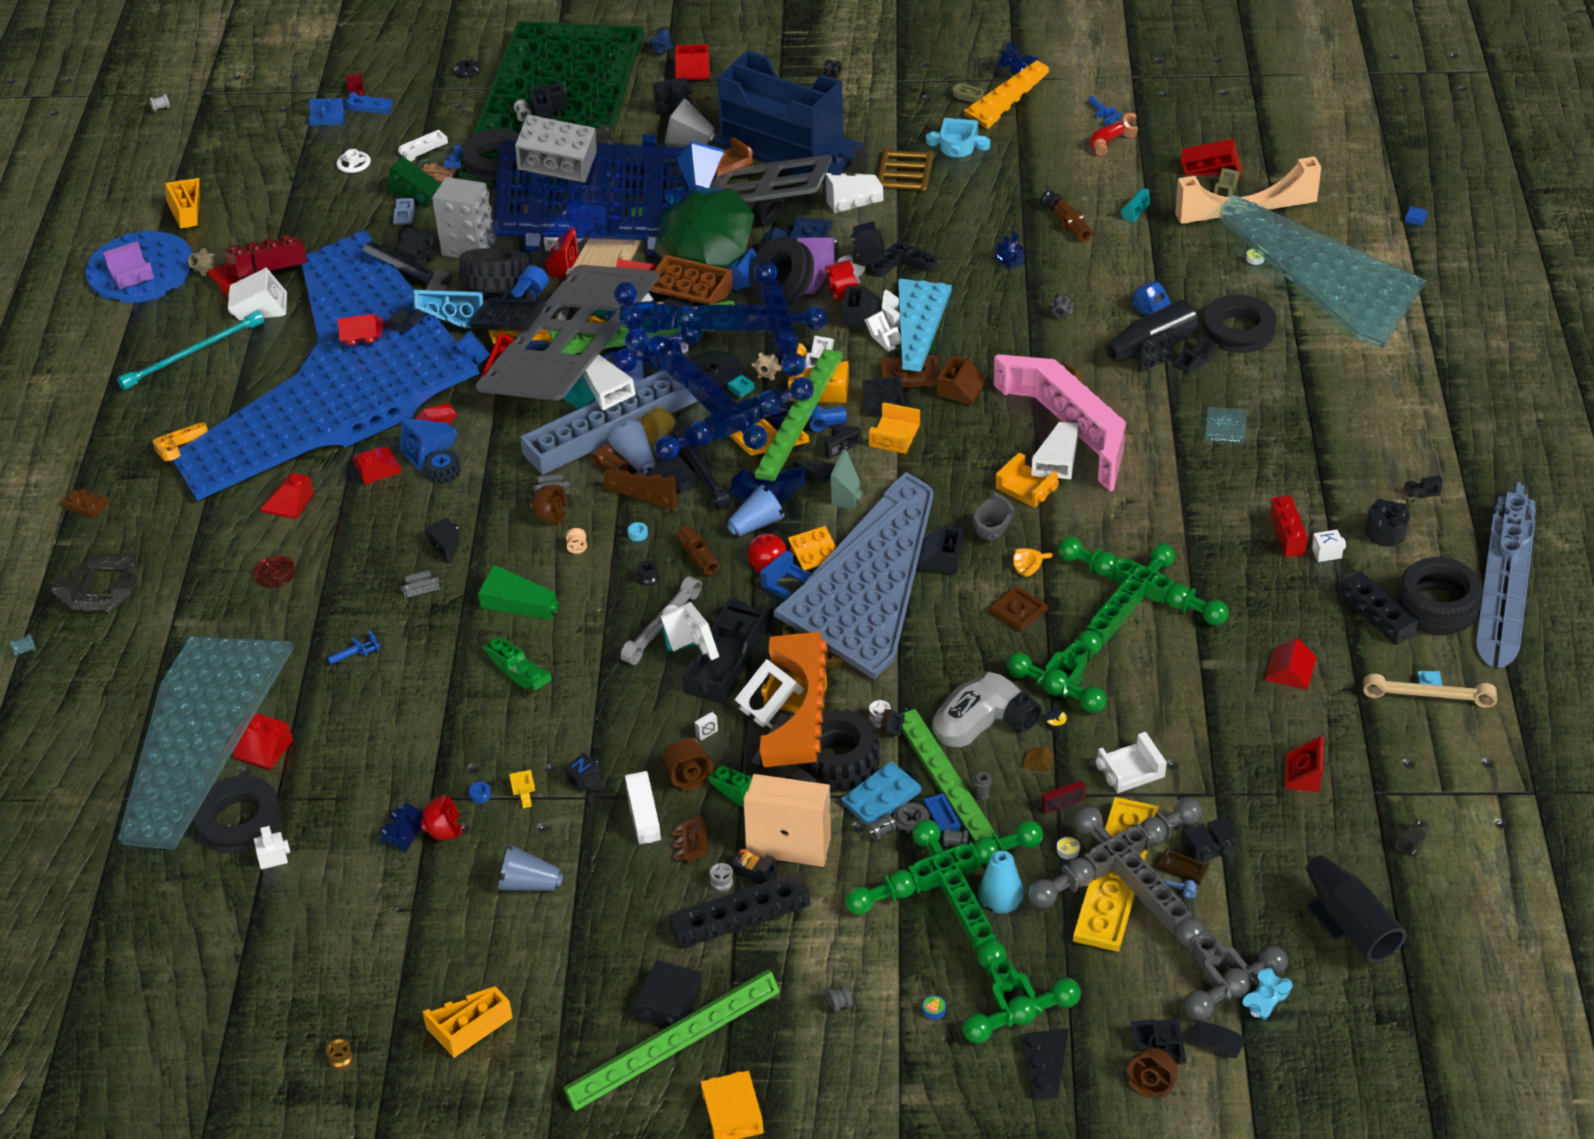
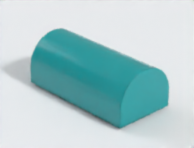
[1121,188,1150,223]

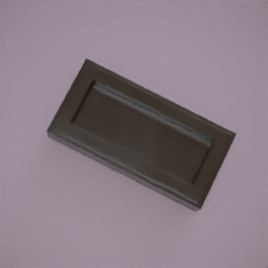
[1157,848,1209,885]

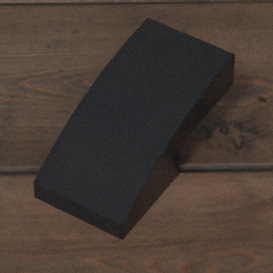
[1187,1020,1246,1058]

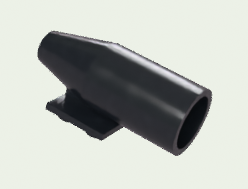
[1106,300,1198,373]
[1306,855,1407,963]

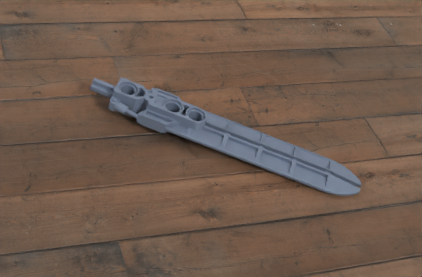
[1476,482,1536,668]

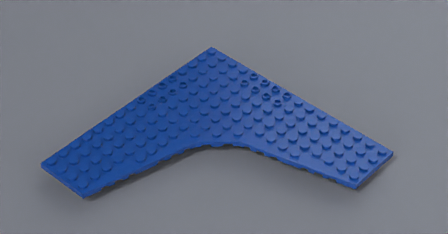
[172,230,479,501]

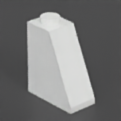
[625,771,661,845]

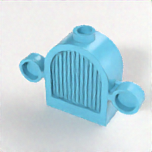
[926,118,990,157]

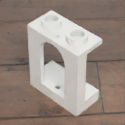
[735,659,804,728]

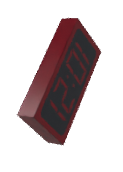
[1041,780,1086,814]

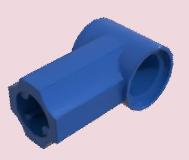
[809,406,847,432]

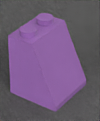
[797,238,834,294]

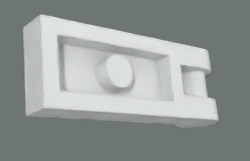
[398,130,448,162]

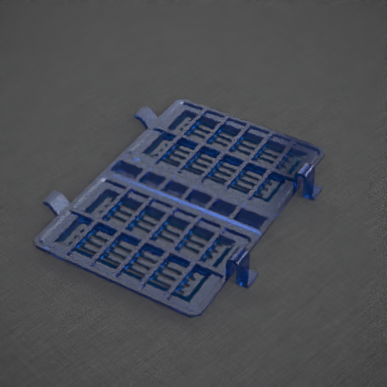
[492,134,691,255]

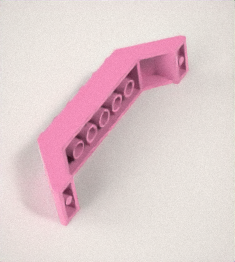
[994,354,1126,492]

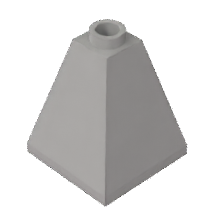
[664,99,716,145]

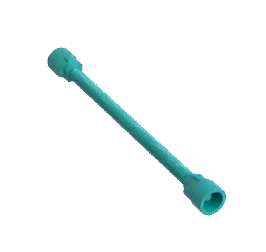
[117,310,264,391]

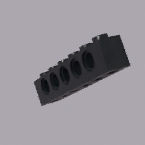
[669,871,810,949]

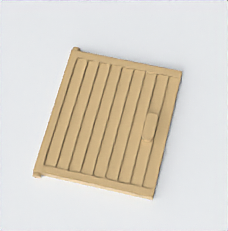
[573,230,642,267]

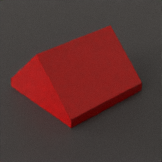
[1265,638,1317,690]
[1284,736,1324,792]

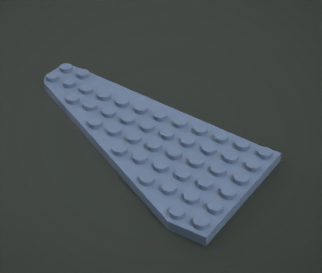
[774,472,933,679]

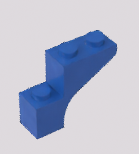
[455,331,490,366]

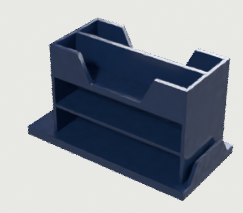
[713,50,865,184]

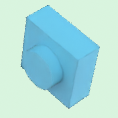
[1417,671,1442,686]

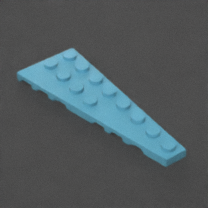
[898,279,952,372]

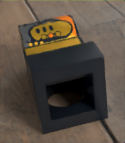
[730,849,776,884]

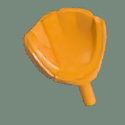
[1013,548,1053,577]

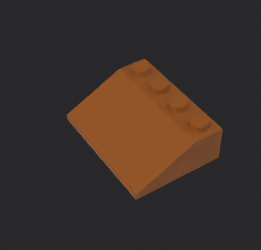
[650,255,733,305]

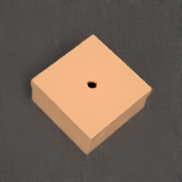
[744,774,831,867]

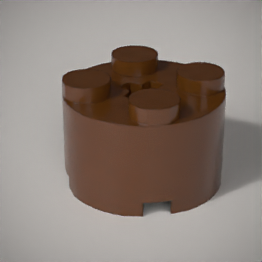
[662,737,713,790]

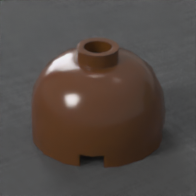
[530,484,566,524]
[1127,1047,1178,1099]

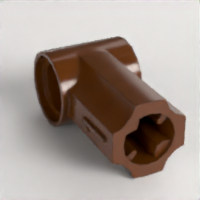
[590,444,629,471]

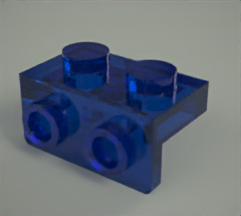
[379,802,423,852]

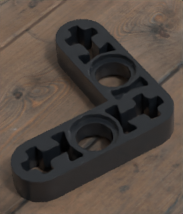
[870,242,937,277]

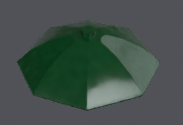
[654,188,755,268]

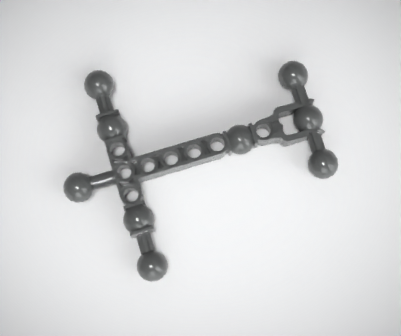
[1028,797,1288,1021]

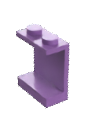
[103,241,154,289]

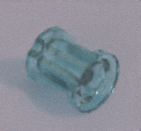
[9,634,36,658]

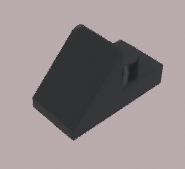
[824,425,861,459]

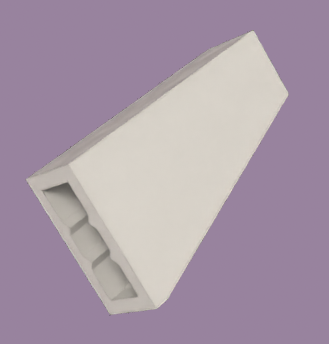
[583,354,636,410]
[1032,422,1079,479]

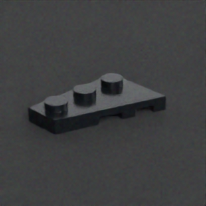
[1021,1028,1069,1101]

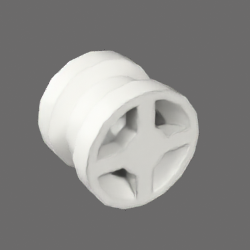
[869,700,891,728]

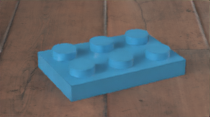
[841,761,921,825]

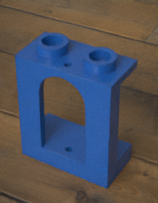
[761,550,812,600]

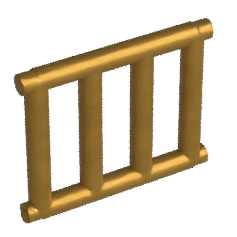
[877,148,934,192]

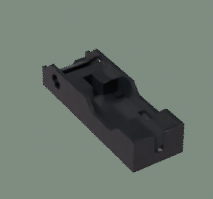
[683,596,773,704]

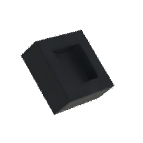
[880,709,905,736]

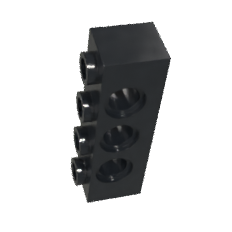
[1340,571,1418,645]

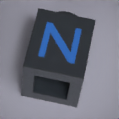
[564,753,600,793]

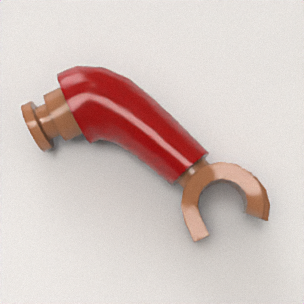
[1090,113,1138,156]

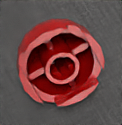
[747,534,787,573]
[421,795,462,841]

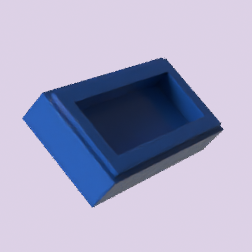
[923,793,961,837]

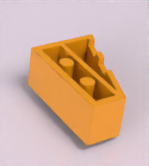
[165,178,200,228]
[788,361,849,403]
[422,986,513,1058]

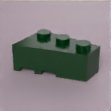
[387,156,441,208]

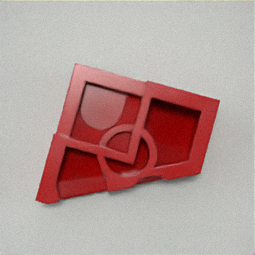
[208,264,243,297]

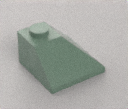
[831,450,863,510]

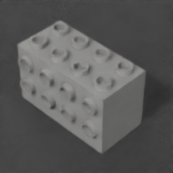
[515,115,597,183]
[432,177,496,258]

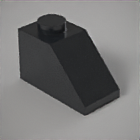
[426,517,460,564]

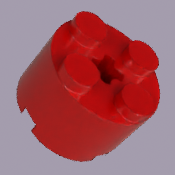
[824,260,858,301]

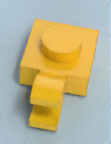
[509,770,535,808]

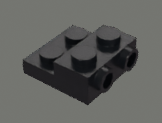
[652,77,693,115]

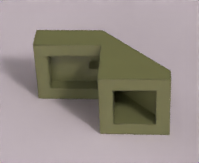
[1214,168,1240,197]

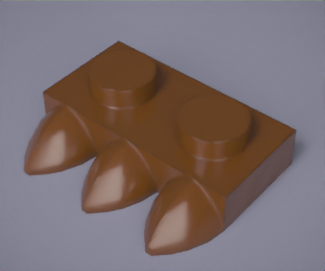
[61,489,109,519]
[672,815,708,863]

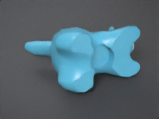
[1242,968,1293,1020]

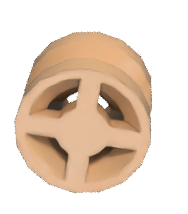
[566,528,587,554]

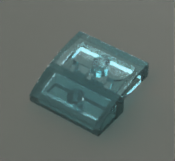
[1205,407,1247,443]

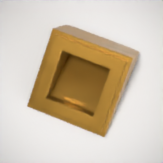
[1062,361,1084,382]
[1023,745,1054,771]

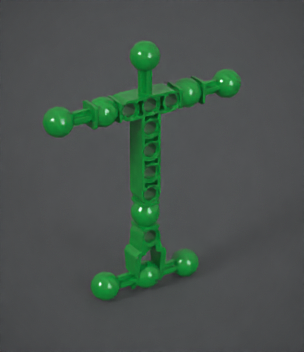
[1005,536,1229,713]
[845,819,1081,1044]

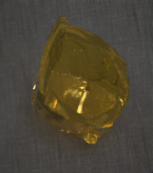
[641,407,676,450]

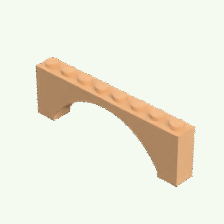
[1175,157,1321,224]

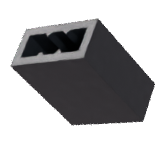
[634,960,702,1028]

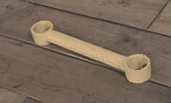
[1363,674,1497,708]

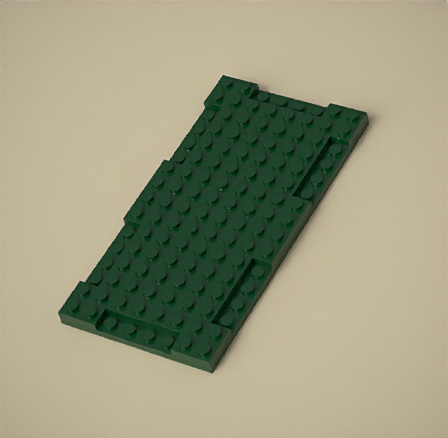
[458,21,645,192]

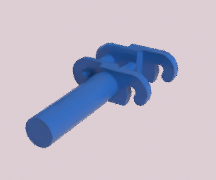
[1088,96,1122,125]
[327,631,380,665]

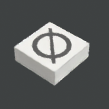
[695,712,718,741]

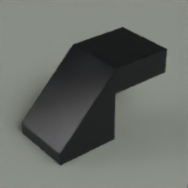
[383,307,424,333]
[1175,335,1219,373]

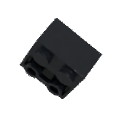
[843,286,883,327]
[917,526,964,574]

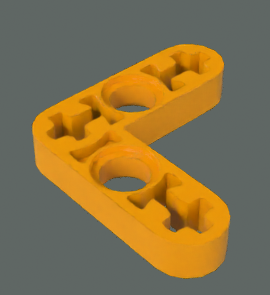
[153,423,208,461]

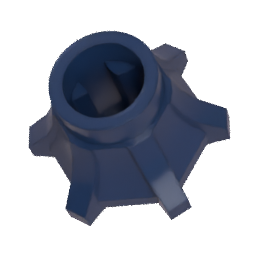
[649,29,673,55]

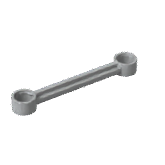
[621,576,702,665]

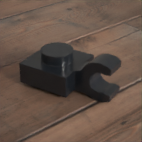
[1404,475,1443,499]

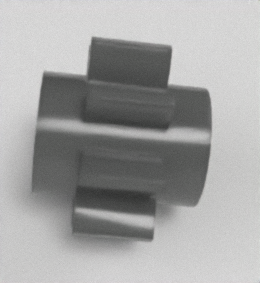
[1050,295,1074,319]

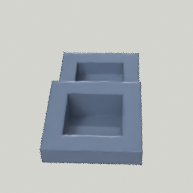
[393,198,415,225]

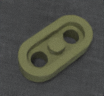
[953,83,984,104]

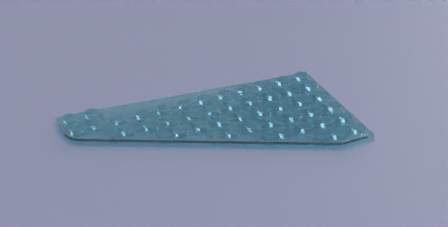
[1220,194,1426,348]

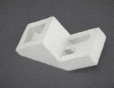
[882,290,900,328]
[864,311,901,352]
[804,336,834,369]

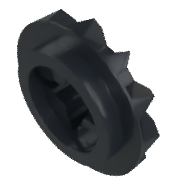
[454,59,481,77]

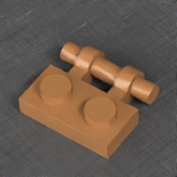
[421,163,459,184]

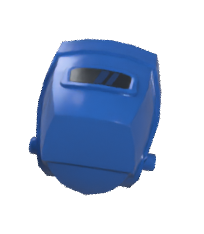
[1132,281,1171,316]

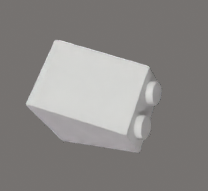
[228,268,287,320]

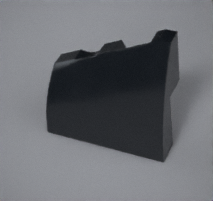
[645,453,697,494]
[794,457,836,484]
[1131,1018,1186,1064]

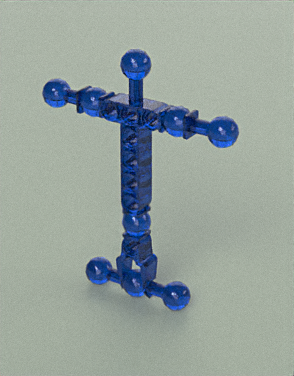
[614,261,827,377]
[614,321,814,461]

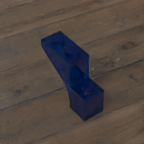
[730,467,805,504]

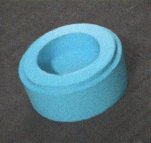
[628,522,648,541]

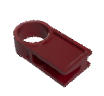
[346,73,365,96]

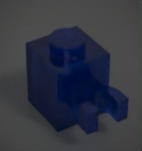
[997,232,1025,270]

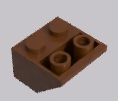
[937,355,987,405]

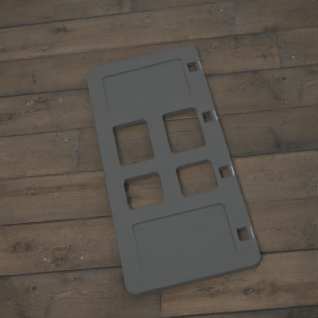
[476,265,659,400]

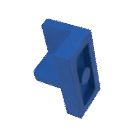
[309,98,345,125]

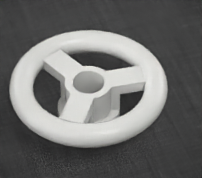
[337,149,371,173]

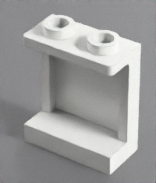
[1096,732,1166,793]

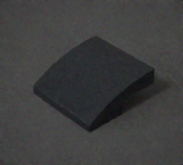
[862,376,905,417]

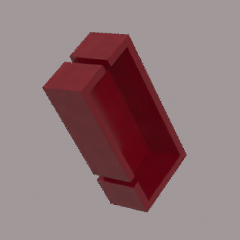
[223,235,307,277]

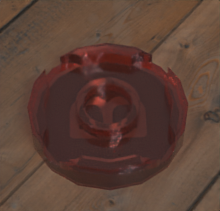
[254,555,295,588]

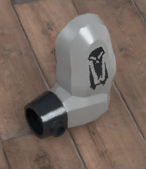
[931,672,1042,747]

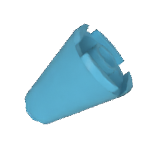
[978,851,1024,913]

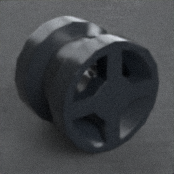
[824,59,842,78]
[1040,189,1062,211]
[637,560,659,586]

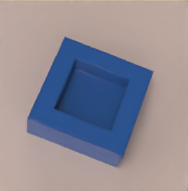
[1405,206,1428,226]

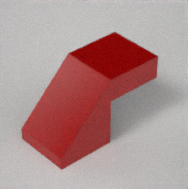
[416,403,458,425]

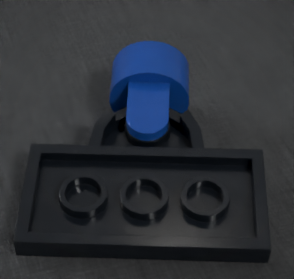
[469,265,549,331]

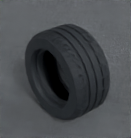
[1397,557,1483,635]

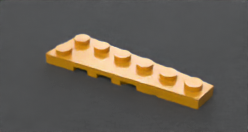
[964,60,1049,129]

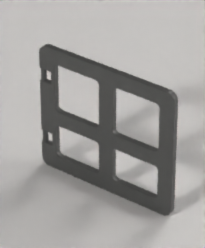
[709,155,832,202]

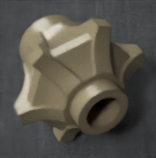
[188,248,215,276]

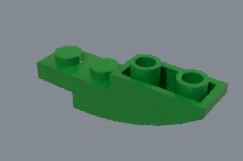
[483,636,552,690]
[708,765,753,808]

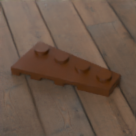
[603,469,678,510]

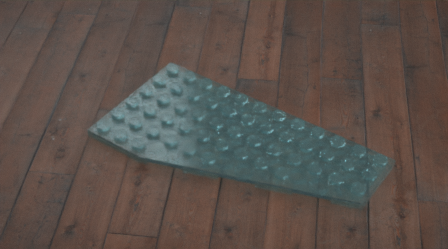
[118,636,294,850]

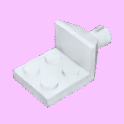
[660,602,719,660]

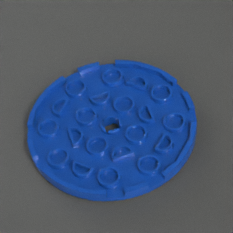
[86,230,193,303]

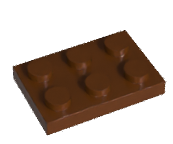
[881,356,939,388]

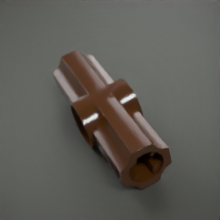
[1054,200,1093,242]
[676,525,720,576]

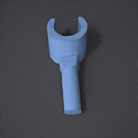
[1165,880,1197,899]

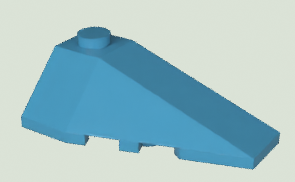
[413,290,483,329]

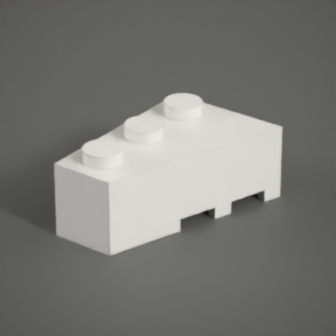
[826,173,883,213]

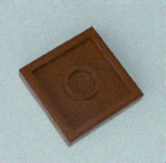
[989,586,1048,633]

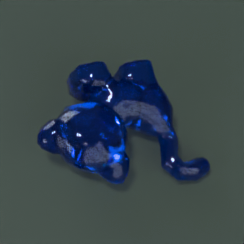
[997,42,1040,74]

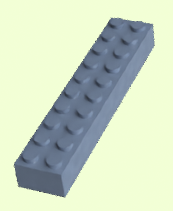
[520,360,706,475]

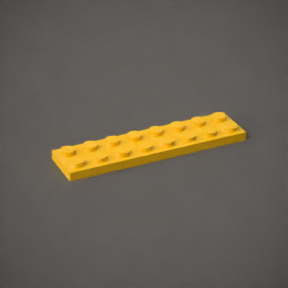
[1073,797,1159,952]

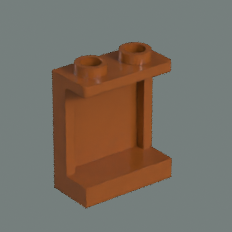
[714,138,753,176]

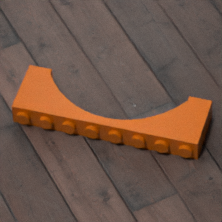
[760,632,827,767]

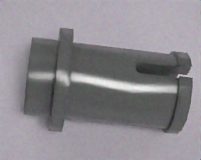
[974,772,992,800]

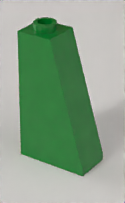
[478,565,559,621]

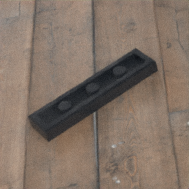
[363,241,434,283]

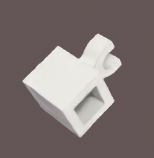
[254,826,290,869]

